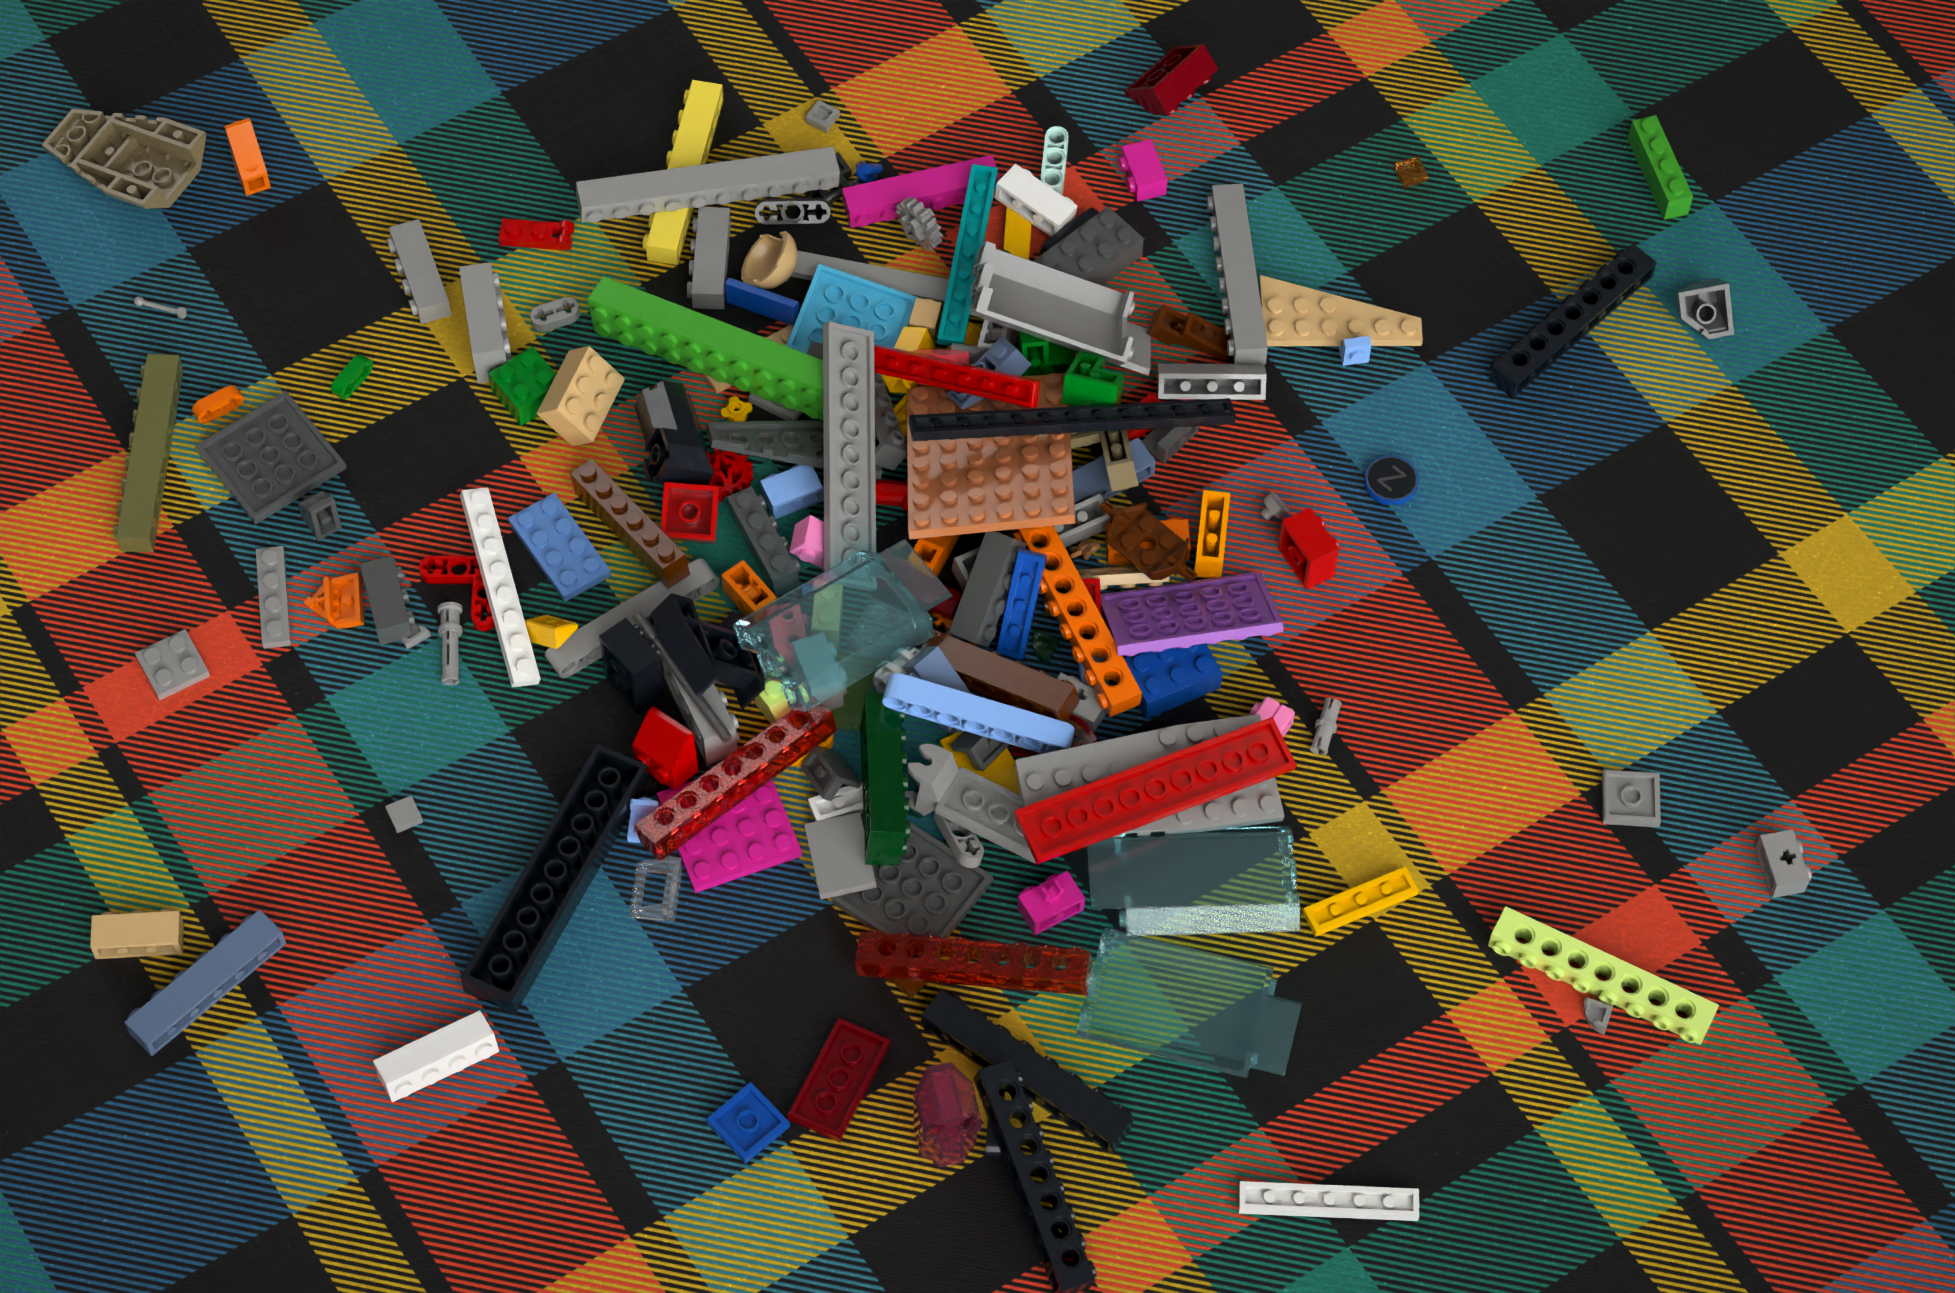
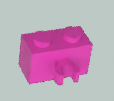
[1017,870,1085,935]

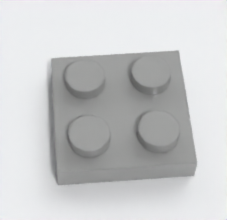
[135,629,210,701]

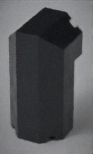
[634,381,714,485]

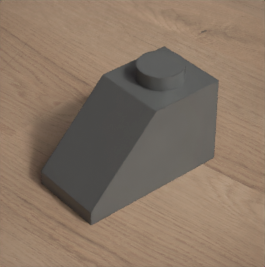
[298,491,342,541]

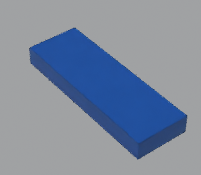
[725,278,799,326]

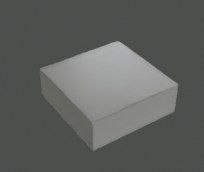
[805,100,840,133]
[385,795,423,833]

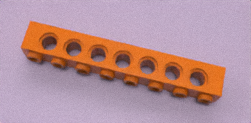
[1011,526,1142,717]

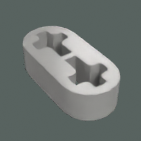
[530,297,580,332]

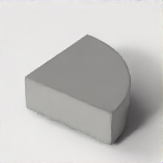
[401,625,431,649]
[1583,997,1613,1035]

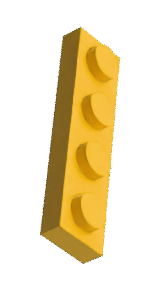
[1303,866,1419,937]

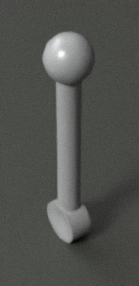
[134,296,187,319]

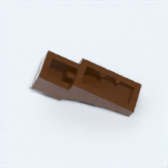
[1147,304,1230,361]

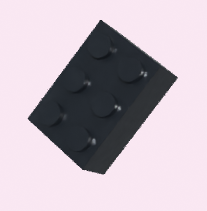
[599,618,665,715]

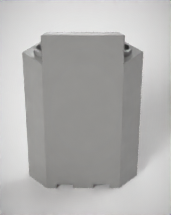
[969,241,1151,376]

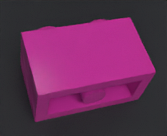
[1118,139,1168,202]

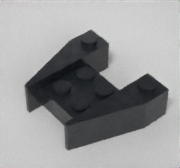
[650,593,765,709]

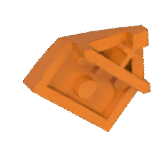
[303,572,364,629]

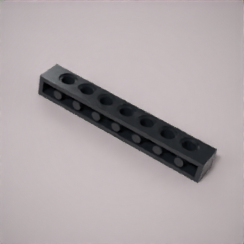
[1489,244,1657,399]
[973,1060,1096,1293]

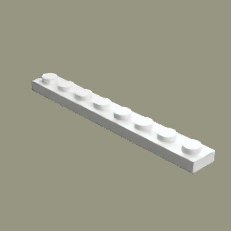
[460,487,540,687]

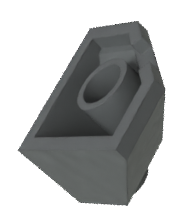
[1677,278,1734,339]

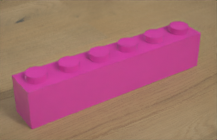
[842,155,1001,228]

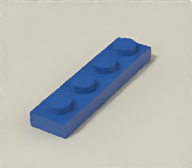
[996,548,1047,660]

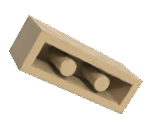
[90,909,184,959]

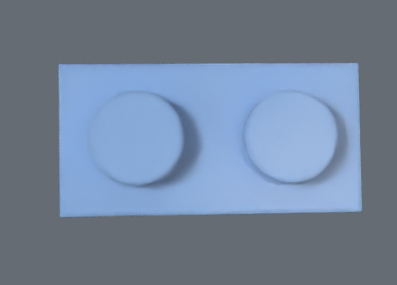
[760,464,824,519]

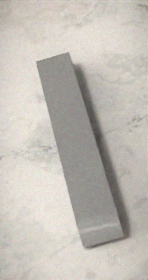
[545,558,720,678]

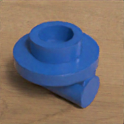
[856,161,883,184]

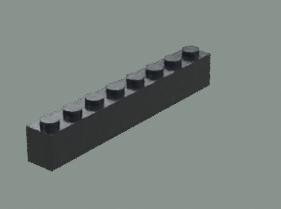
[921,989,1134,1154]

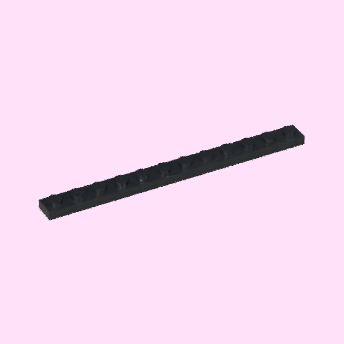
[908,398,1236,441]

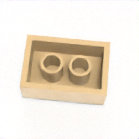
[536,346,625,446]

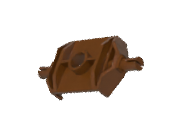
[1100,500,1197,583]

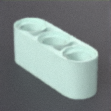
[1041,126,1068,196]

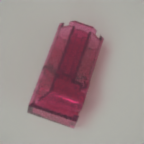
[913,1062,982,1167]

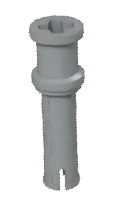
[438,602,463,686]

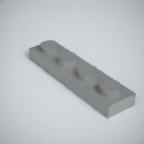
[256,546,291,649]

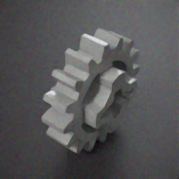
[896,197,943,251]

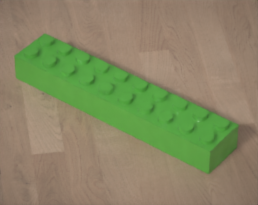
[588,276,823,420]

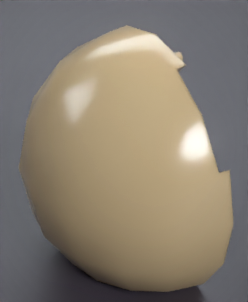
[741,231,798,289]

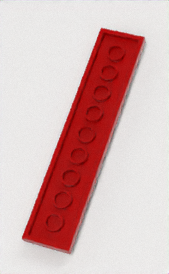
[1014,717,1297,864]

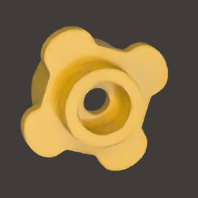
[721,396,753,422]

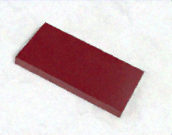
[787,1017,891,1142]

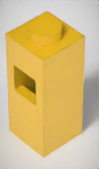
[881,327,936,394]

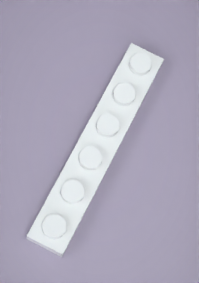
[1239,1181,1419,1221]

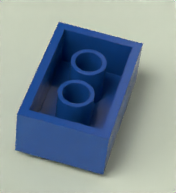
[1124,643,1222,719]

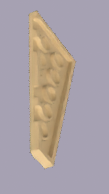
[1259,275,1423,346]

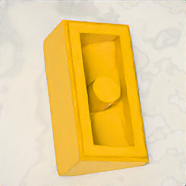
[525,615,578,649]

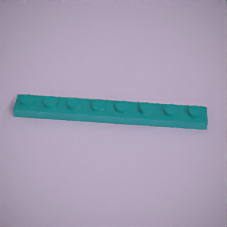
[937,164,998,346]

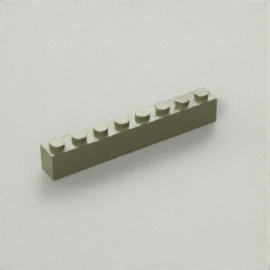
[113,354,184,553]

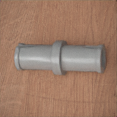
[1310,698,1342,755]

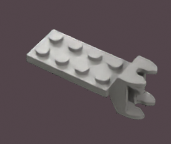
[904,744,1036,864]

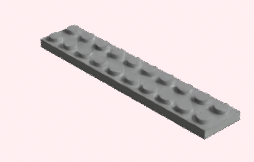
[823,321,877,593]

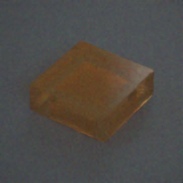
[1394,156,1428,188]

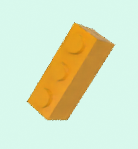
[1194,490,1230,578]

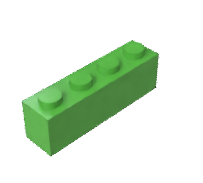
[1627,115,1693,220]

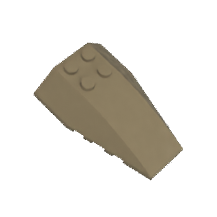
[41,109,207,209]

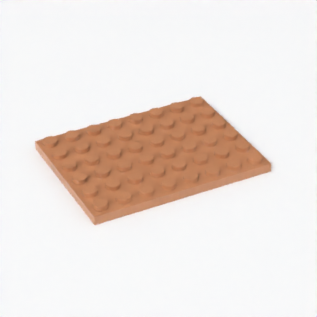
[907,373,1076,539]

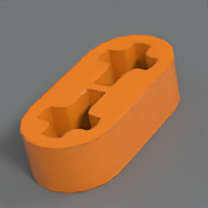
[192,385,244,424]

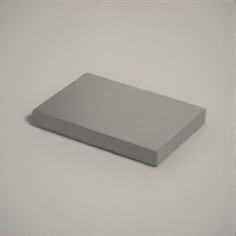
[804,812,877,900]

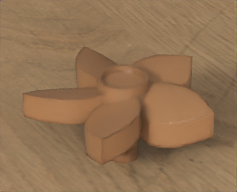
[1069,539,1101,560]

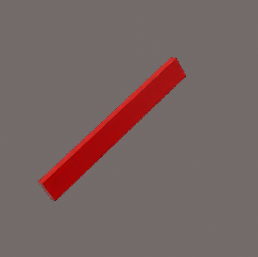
[874,344,1040,408]

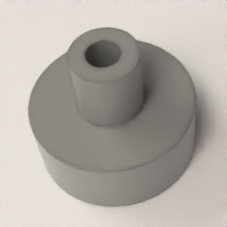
[1261,492,1290,520]

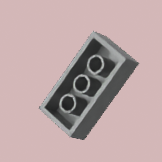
[1033,206,1144,286]

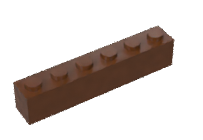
[570,459,690,589]
[919,629,1079,722]

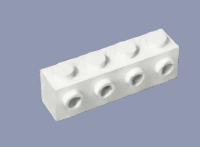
[373,1010,499,1102]

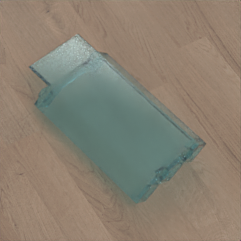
[733,539,953,712]
[1087,826,1300,936]
[1076,928,1302,1078]

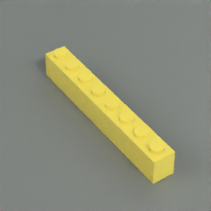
[643,80,724,265]

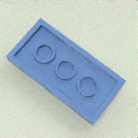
[508,493,612,602]

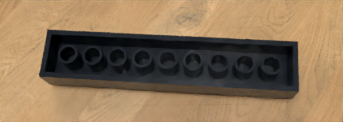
[460,744,650,1014]

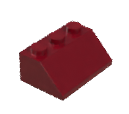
[1124,44,1218,116]

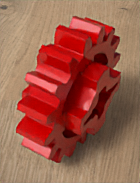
[708,448,753,502]

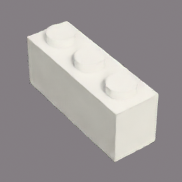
[994,164,1077,237]

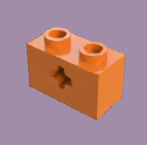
[721,560,778,628]

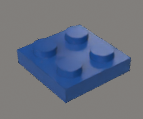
[706,1082,790,1164]

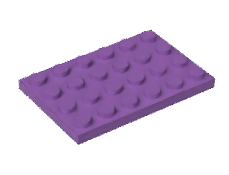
[1101,571,1283,656]

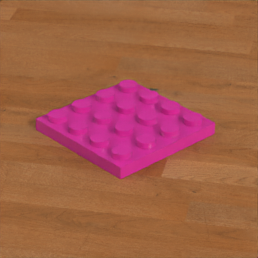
[657,757,802,893]

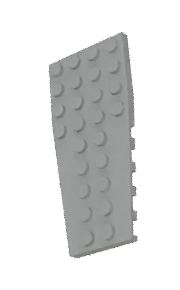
[1014,714,1285,837]

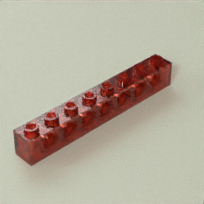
[634,696,838,861]
[855,930,1093,996]

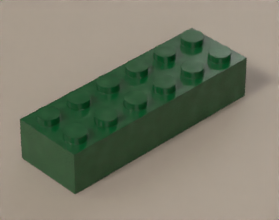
[860,693,910,866]

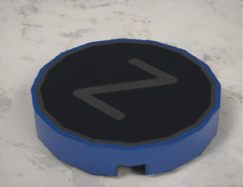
[1364,455,1419,505]

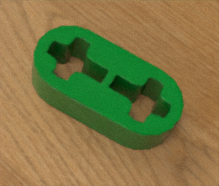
[331,354,373,400]

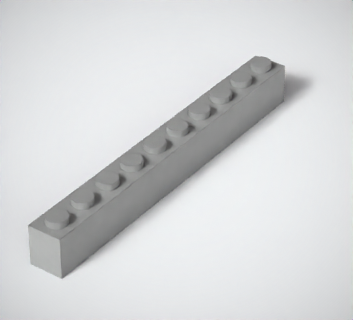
[576,147,840,223]

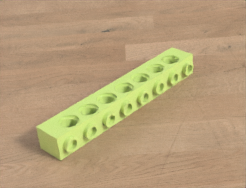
[1488,906,1719,1045]

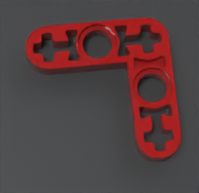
[419,556,495,631]

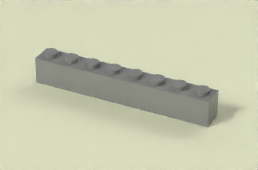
[1207,184,1268,364]

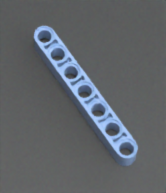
[882,673,1075,754]

